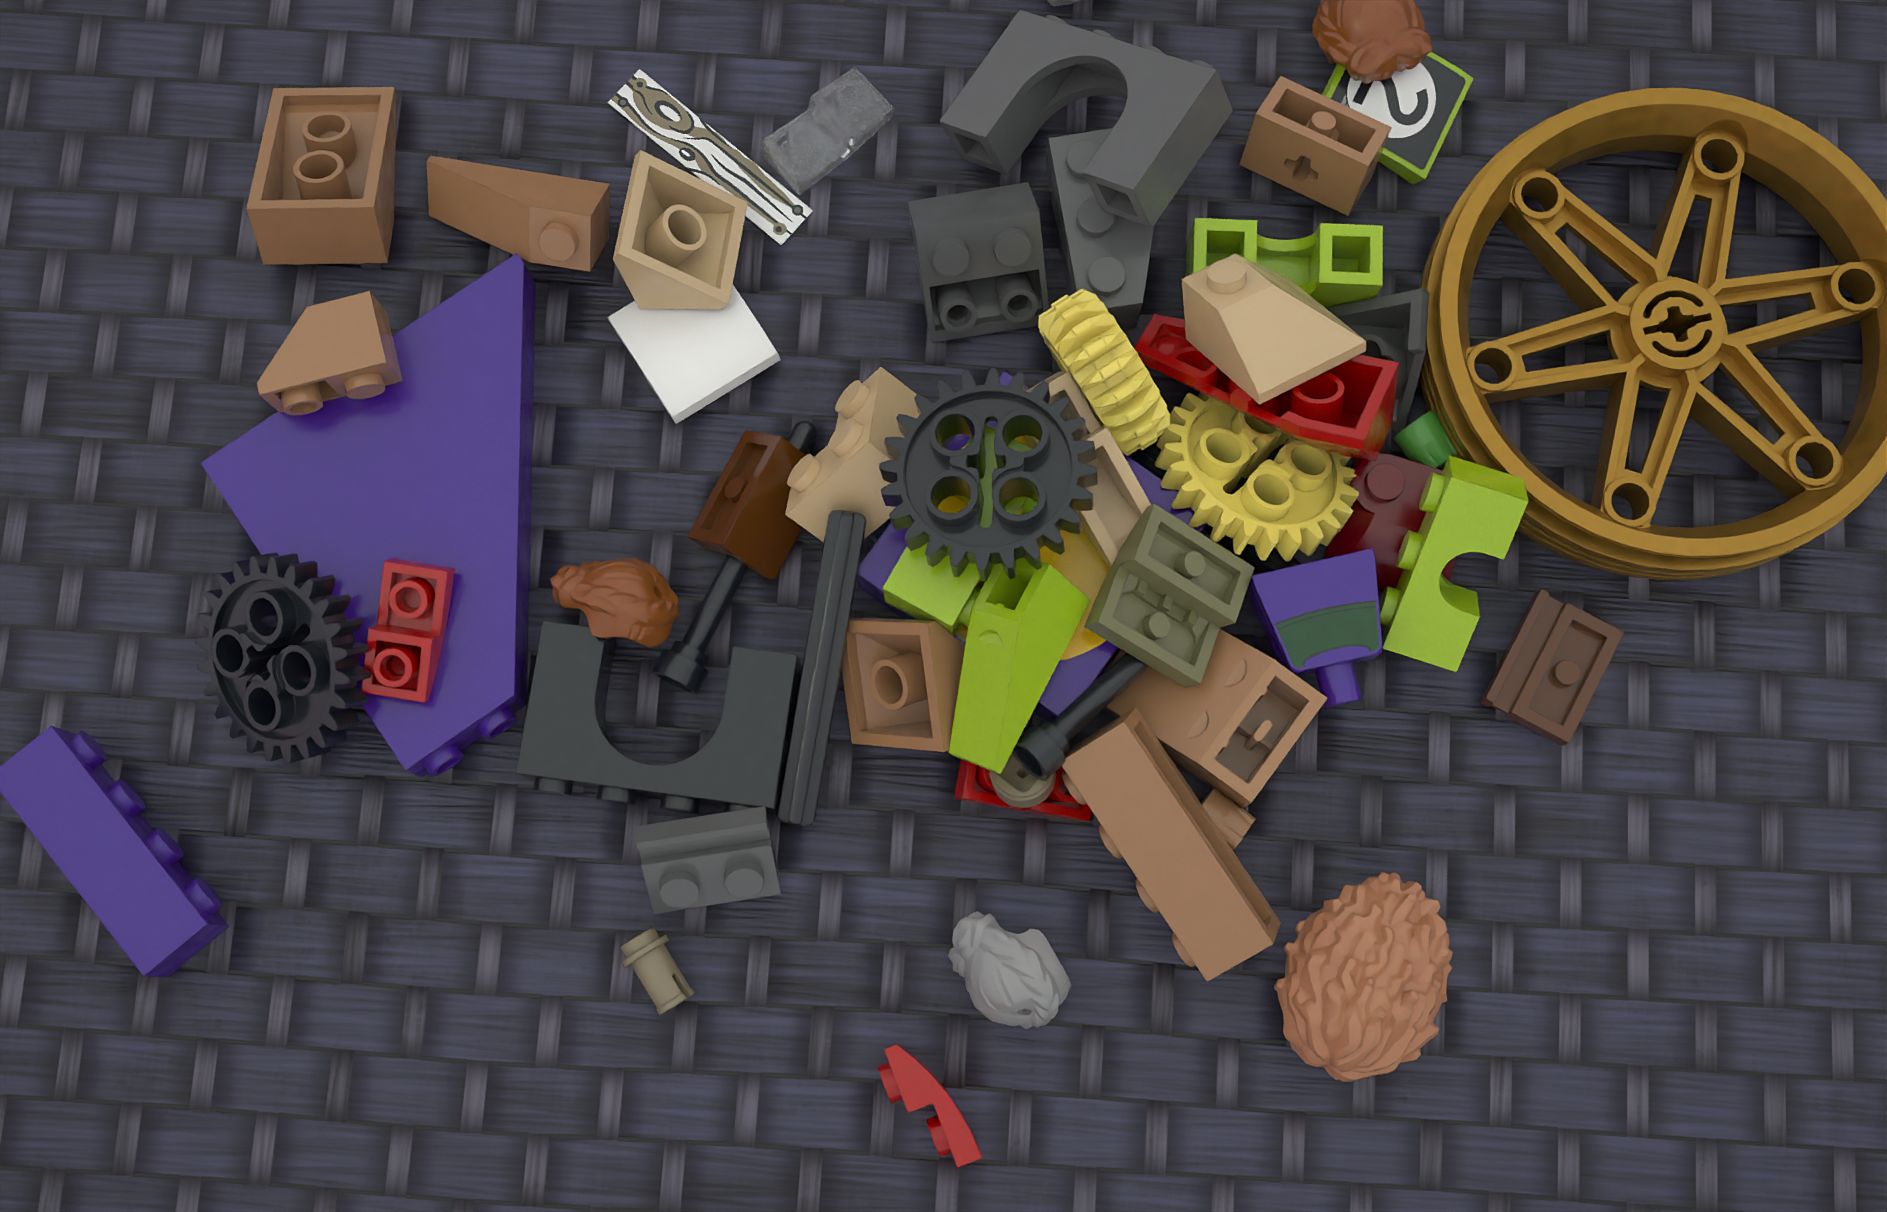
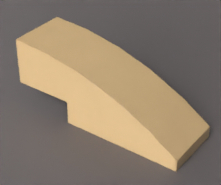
[1023,371,1151,567]

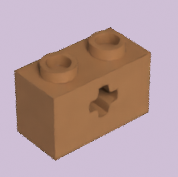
[1239,76,1392,216]

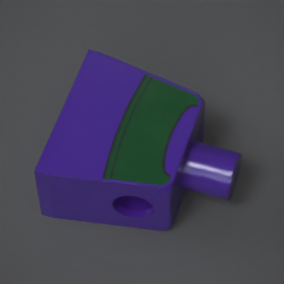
[1247,548,1382,709]

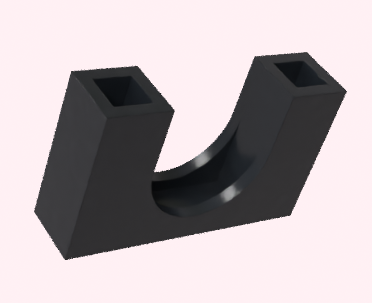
[516,621,801,814]

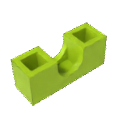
[1186,218,1383,308]
[883,424,1037,637]
[1379,455,1529,672]

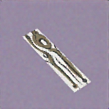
[608,69,813,245]

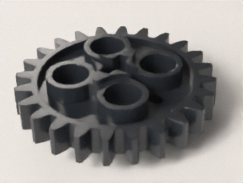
[879,368,1098,581]
[195,552,371,764]

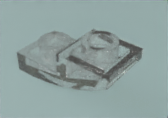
[760,67,895,195]

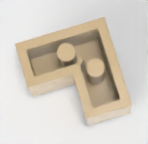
[785,367,919,542]

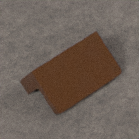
[687,430,806,579]

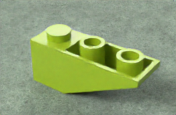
[949,557,1091,774]

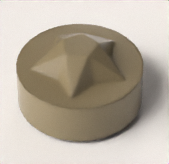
[989,753,1056,808]

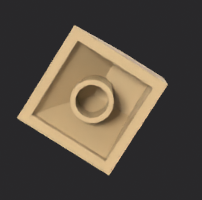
[1182,254,1366,405]

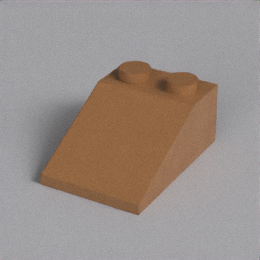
[246,87,396,265]

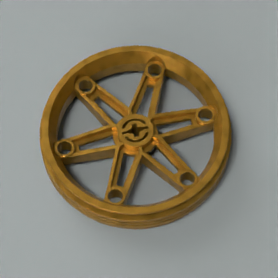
[1419,88,1887,580]

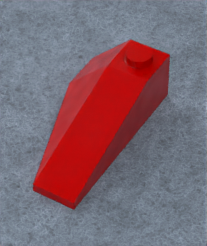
[1134,314,1399,461]

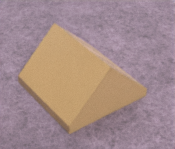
[613,150,748,309]

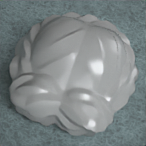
[948,911,1071,1029]

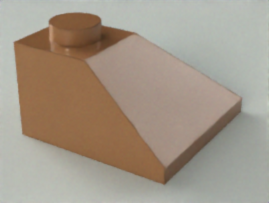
[841,618,965,752]

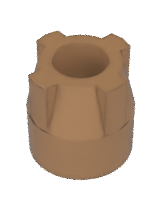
[1201,787,1256,850]

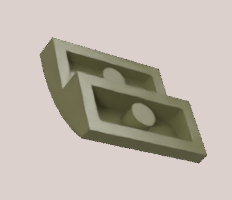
[1084,504,1255,688]

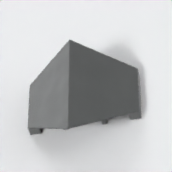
[1326,288,1429,433]

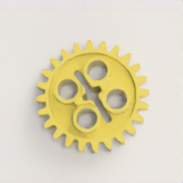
[1155,392,1359,561]

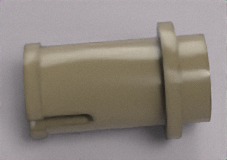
[621,927,696,1016]

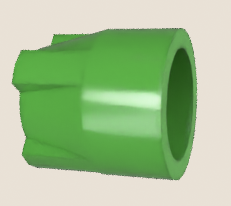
[1393,409,1457,469]

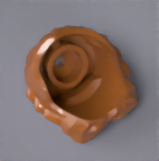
[1312,0,1433,84]
[550,558,681,649]

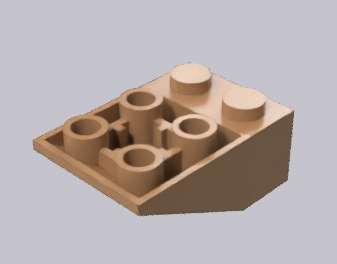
[1104,629,1327,808]

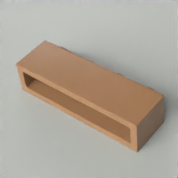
[1062,707,1281,982]

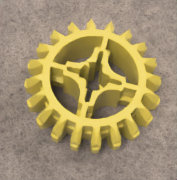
[1038,289,1171,456]

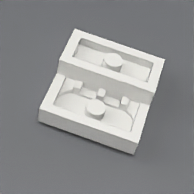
[607,285,781,424]

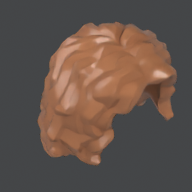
[1274,872,1453,1082]

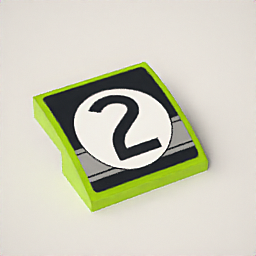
[1322,52,1474,184]

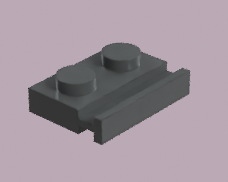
[635,806,781,914]

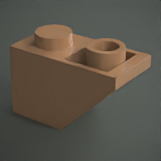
[257,291,403,415]

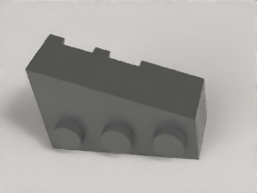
[1045,128,1154,329]

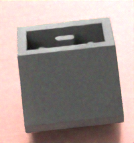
[908,182,1049,343]

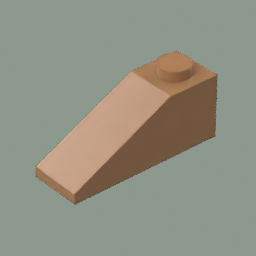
[427,156,610,272]

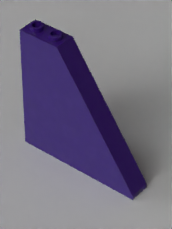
[200,253,536,777]

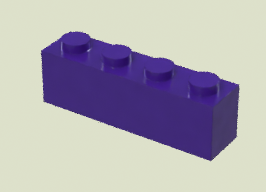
[0,726,229,977]

